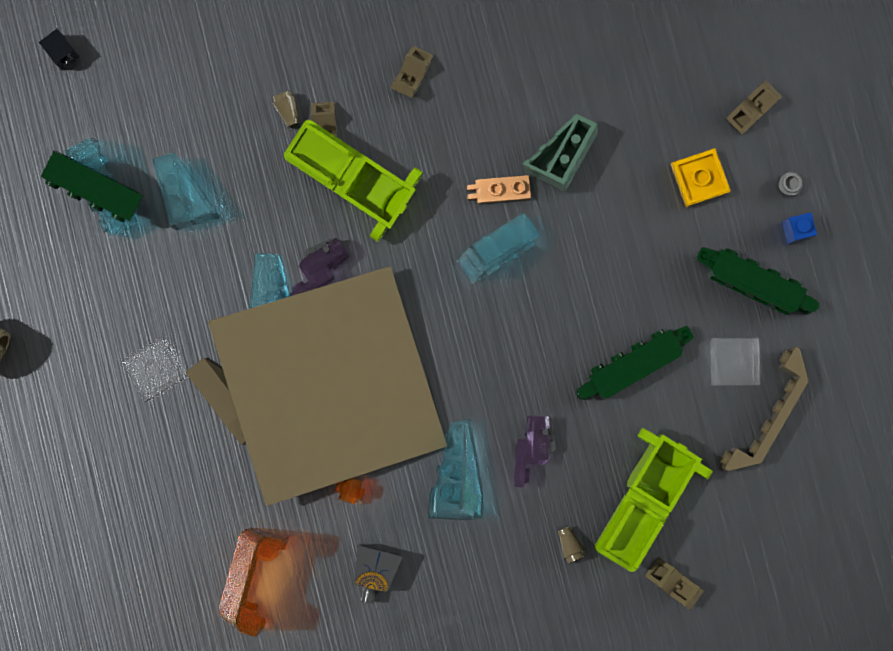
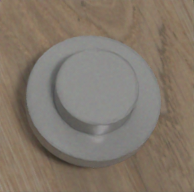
[779,172,803,196]

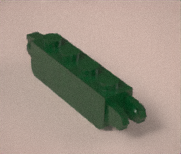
[695,247,819,315]
[576,326,694,400]

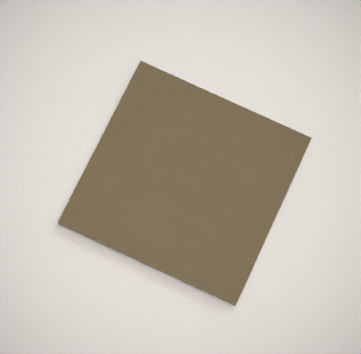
[208,266,447,506]

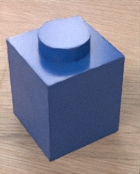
[782,212,817,245]

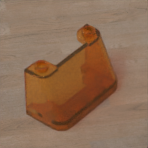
[219,528,289,637]

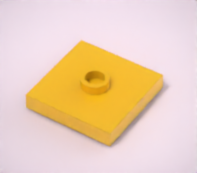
[670,148,731,207]

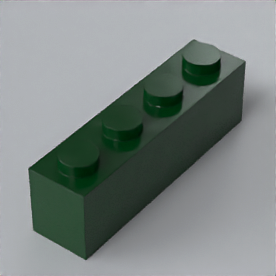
[40,151,144,223]

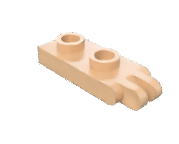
[467,175,531,204]

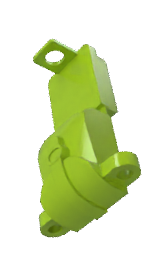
[284,120,423,242]
[595,428,713,572]

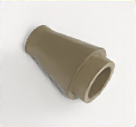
[272,91,299,127]
[558,526,586,564]

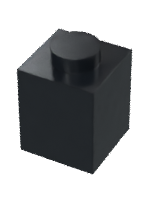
[39,29,79,70]

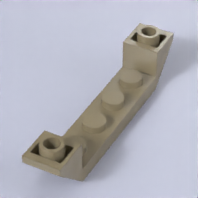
[720,346,809,471]

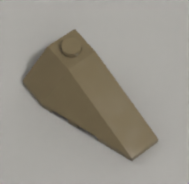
[185,358,246,445]

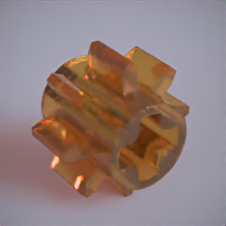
[335,478,366,504]

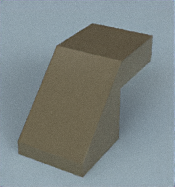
[391,46,434,98]
[726,80,782,135]
[311,102,337,137]
[645,557,704,610]

